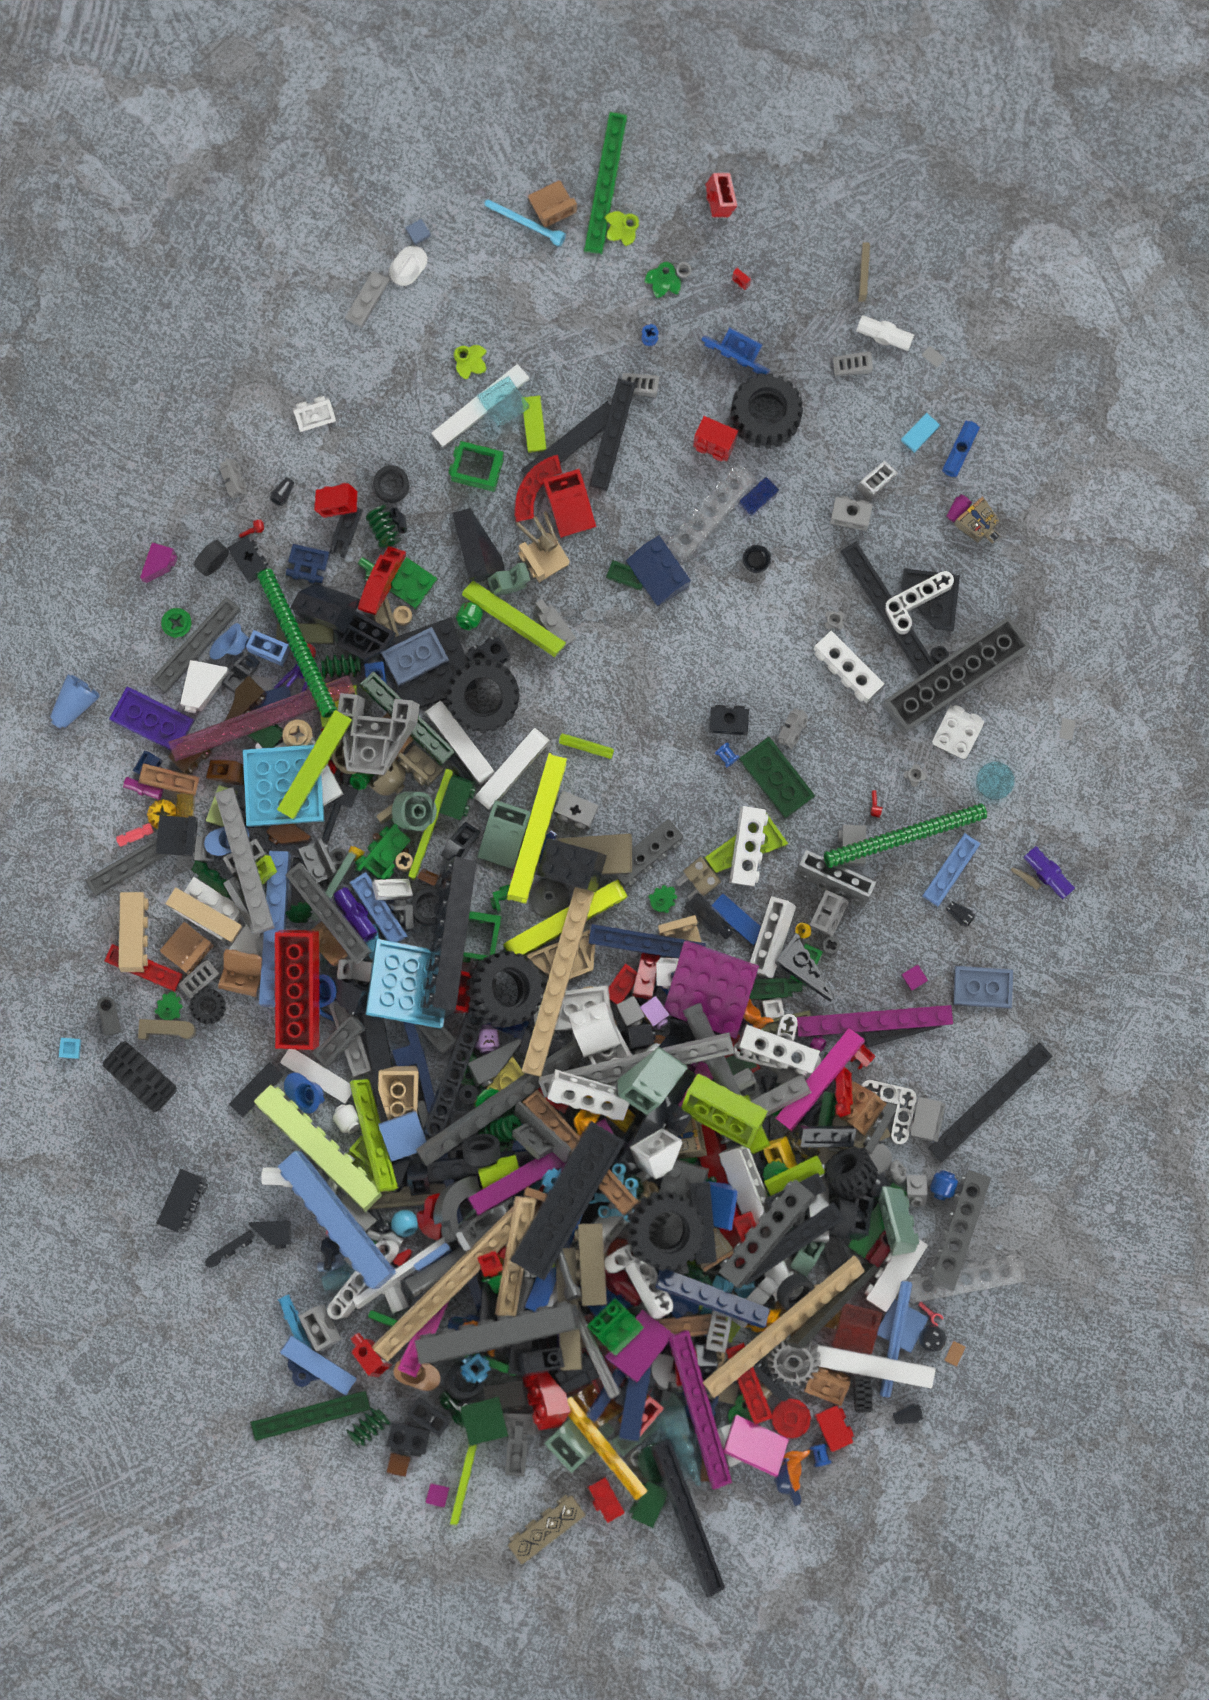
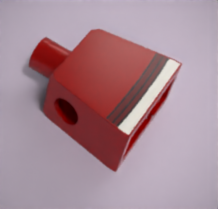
[350,1333,393,1377]

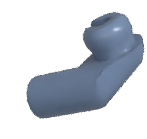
[317,1254,346,1272]

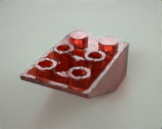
[832,1303,883,1355]

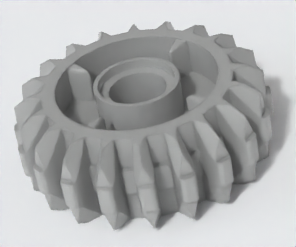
[767,1335,821,1386]

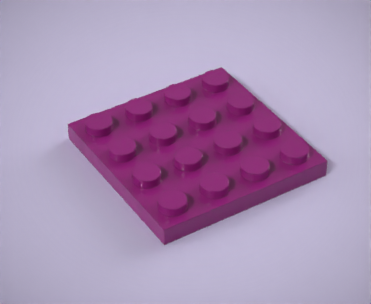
[664,940,759,1038]

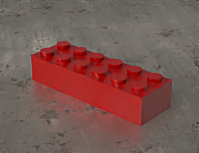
[275,930,319,1050]

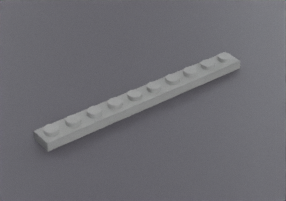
[539,1033,734,1097]

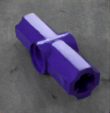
[1023,846,1075,900]
[333,888,377,942]

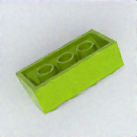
[681,1074,768,1149]

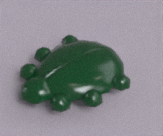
[285,901,313,923]

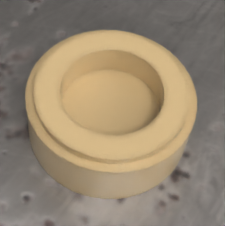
[393,606,412,626]

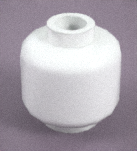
[333,1104,361,1134]

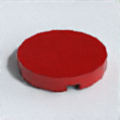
[771,1398,811,1439]

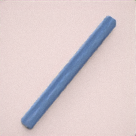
[880,1281,912,1397]

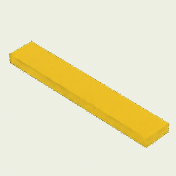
[567,1396,647,1500]

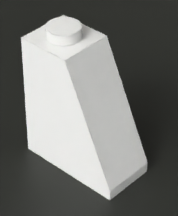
[180,660,230,713]

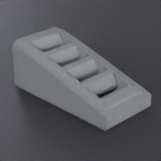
[833,352,873,376]
[622,373,660,398]
[857,461,898,501]
[178,959,220,1000]
[705,1310,732,1353]

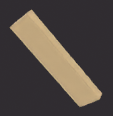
[165,887,242,943]

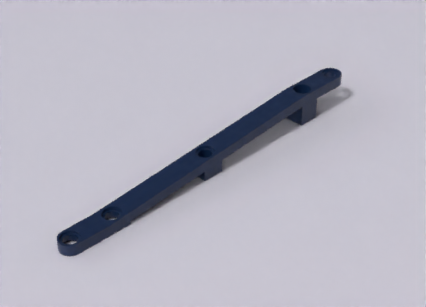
[392,1022,481,1313]

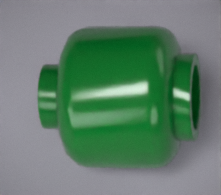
[456,602,484,630]

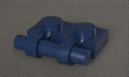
[286,544,330,584]

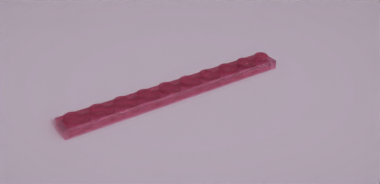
[168,675,356,761]

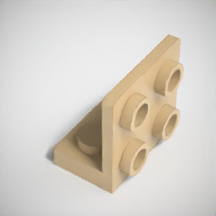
[657,915,702,958]

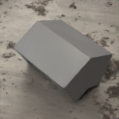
[194,836,214,863]

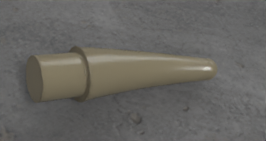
[1011,868,1042,890]

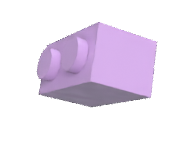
[640,996,669,1030]

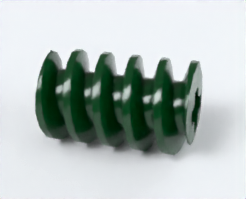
[366,505,401,548]
[321,654,361,679]
[478,1115,522,1144]
[346,1406,391,1448]

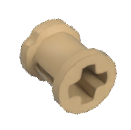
[395,852,413,872]

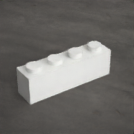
[750,896,796,979]
[864,1240,928,1312]

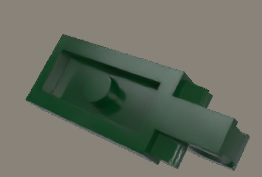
[191,860,231,897]
[749,978,803,1000]

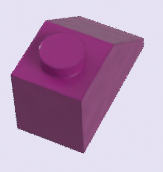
[140,542,177,583]

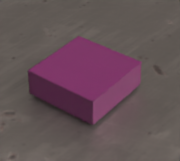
[901,964,928,991]
[425,1483,450,1508]

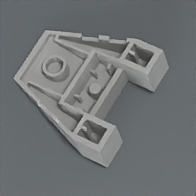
[338,693,420,775]

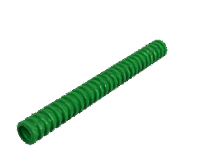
[257,569,338,718]
[824,803,987,868]

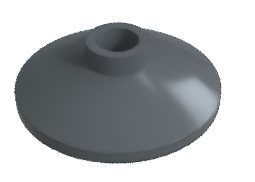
[530,879,568,917]

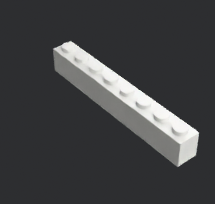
[719,1145,803,1301]

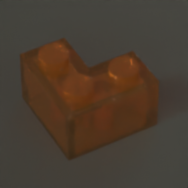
[572,1384,624,1429]

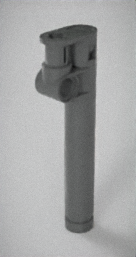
[683,1003,742,1144]
[405,1237,508,1298]

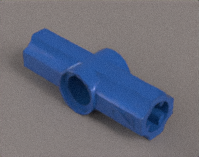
[942,421,980,477]

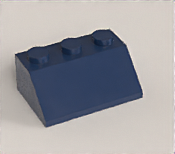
[626,535,691,607]

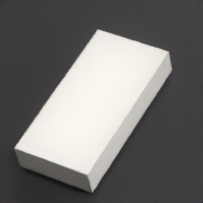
[372,879,413,900]

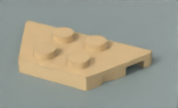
[527,929,595,980]

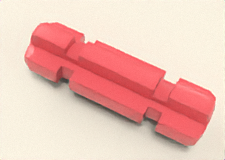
[116,823,154,847]

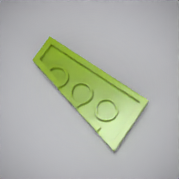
[704,813,788,873]

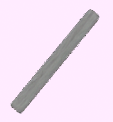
[579,1307,619,1398]

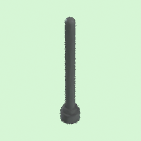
[557,1249,582,1301]

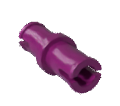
[123,777,163,800]

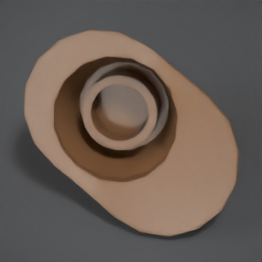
[394,1359,441,1391]

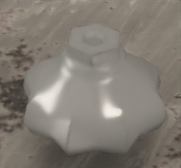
[885,1159,907,1184]

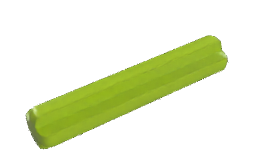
[559,733,614,759]

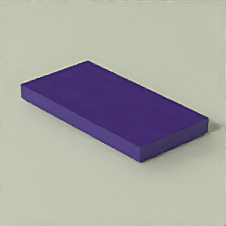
[109,686,195,752]

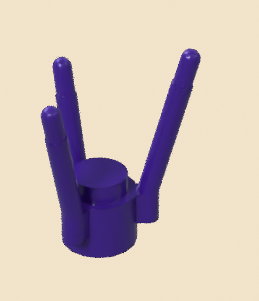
[274,663,308,709]

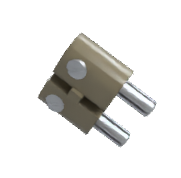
[676,856,721,900]

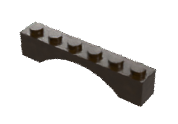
[168,676,267,774]

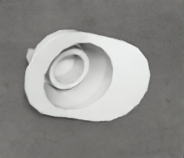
[389,246,427,286]

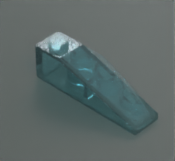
[655,1405,701,1486]

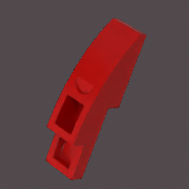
[358,546,406,615]

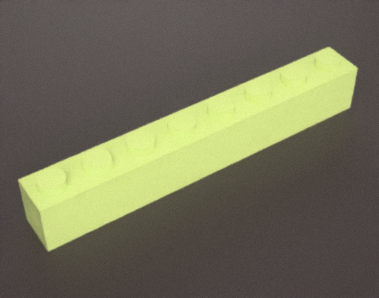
[254,1085,382,1212]

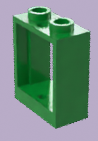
[448,441,504,492]
[463,911,502,963]

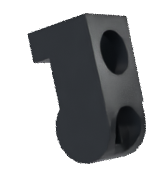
[390,1156,413,1193]

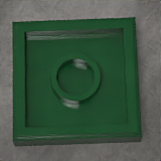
[460,1397,509,1446]

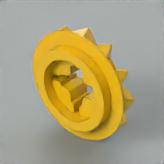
[147,799,178,829]

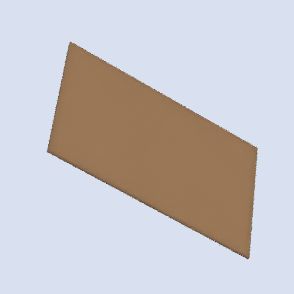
[944,1341,966,1367]

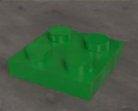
[389,557,438,610]

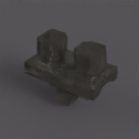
[784,1124,821,1160]

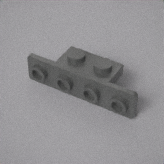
[512,1101,571,1163]

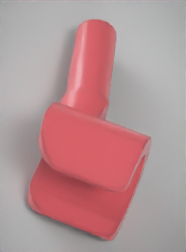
[918,1302,943,1325]

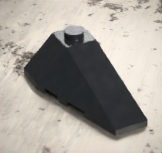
[452,508,505,583]

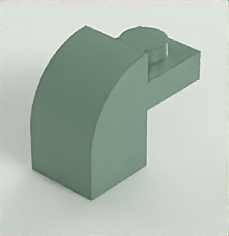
[487,563,530,596]

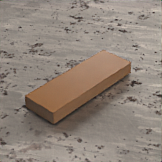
[138,763,199,796]

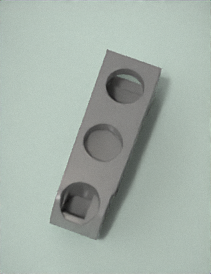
[732,1275,779,1329]

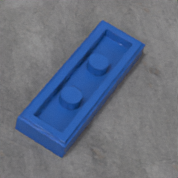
[712,893,761,946]

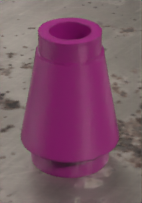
[946,494,972,523]

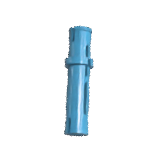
[277,1294,313,1349]

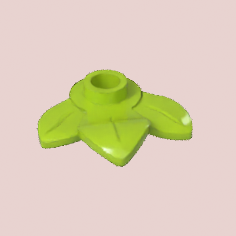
[605,211,639,246]
[454,345,487,380]

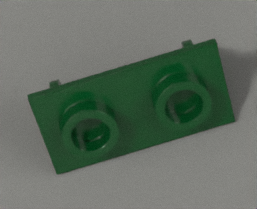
[438,1390,467,1428]

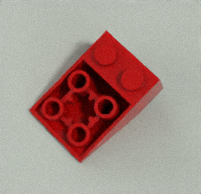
[543,469,596,538]
[523,1372,571,1431]

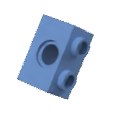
[246,630,291,667]

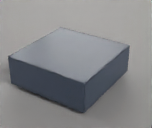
[405,219,431,245]

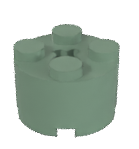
[392,791,437,831]

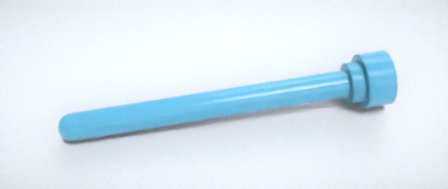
[484,200,566,247]

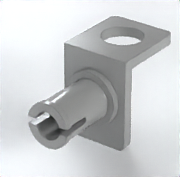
[337,959,373,982]

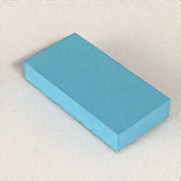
[901,413,940,453]

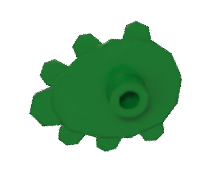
[648,885,677,913]
[155,991,183,1020]

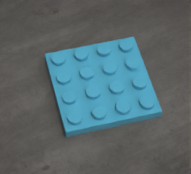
[243,745,324,827]
[365,939,444,1029]

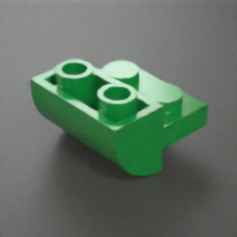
[587,1298,644,1356]

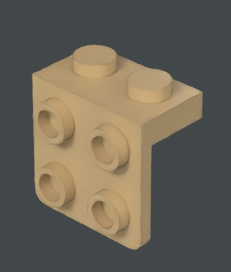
[518,533,570,582]

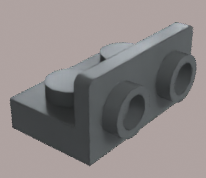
[297,838,337,883]

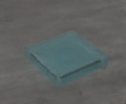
[477,376,529,428]

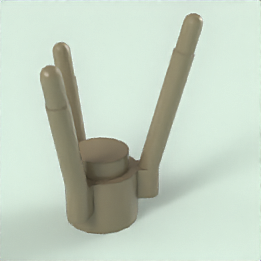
[516,511,558,552]

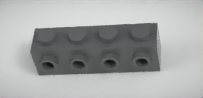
[613,818,683,887]
[795,850,876,907]

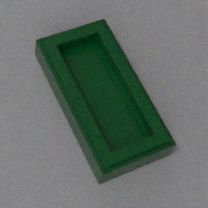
[606,560,643,591]
[818,1092,837,1126]

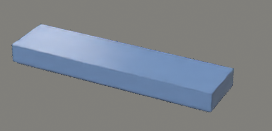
[922,833,981,907]
[350,872,408,943]
[280,1335,357,1395]

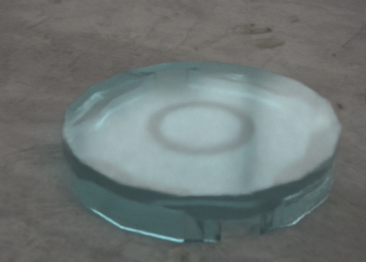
[976,762,1015,800]

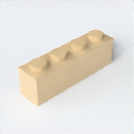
[119,892,149,972]

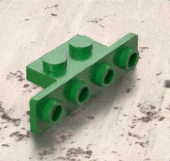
[354,817,411,872]

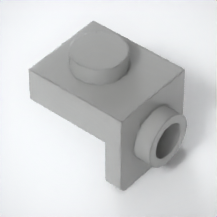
[906,1175,927,1207]

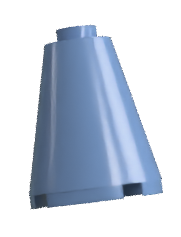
[50,674,100,729]

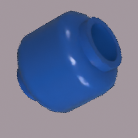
[930,1170,958,1201]

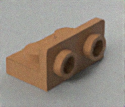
[804,1366,851,1406]

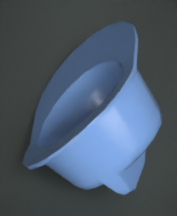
[209,623,250,660]
[204,826,249,856]

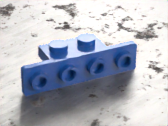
[701,327,770,375]

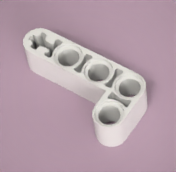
[885,571,954,634]
[604,1244,673,1319]

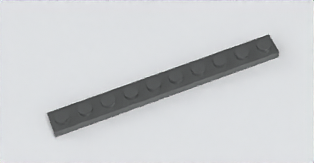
[416,1039,584,1167]

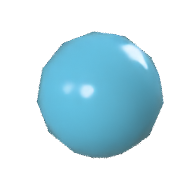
[391,1210,418,1237]

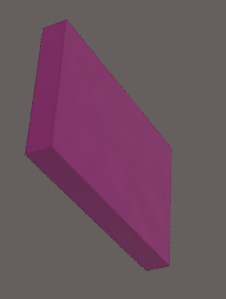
[605,1310,674,1383]

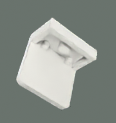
[932,705,984,759]

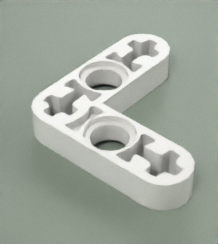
[733,1014,798,1069]
[861,1080,916,1145]

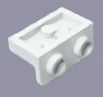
[293,396,336,432]

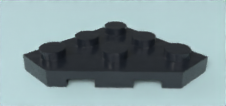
[901,568,960,632]

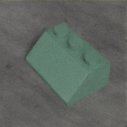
[878,1186,919,1256]

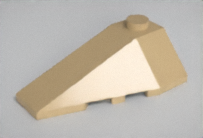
[378,1066,418,1120]

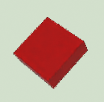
[732,268,751,290]

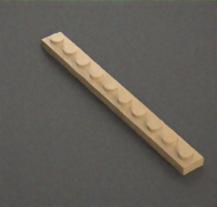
[522,887,594,1077]
[372,1207,514,1362]
[703,1256,865,1398]

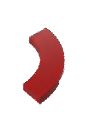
[514,455,562,523]

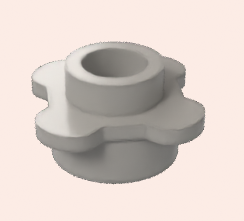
[825,611,844,630]
[904,764,927,787]

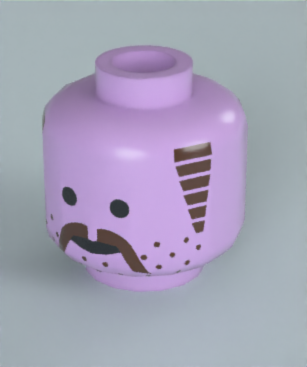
[475,1024,500,1054]

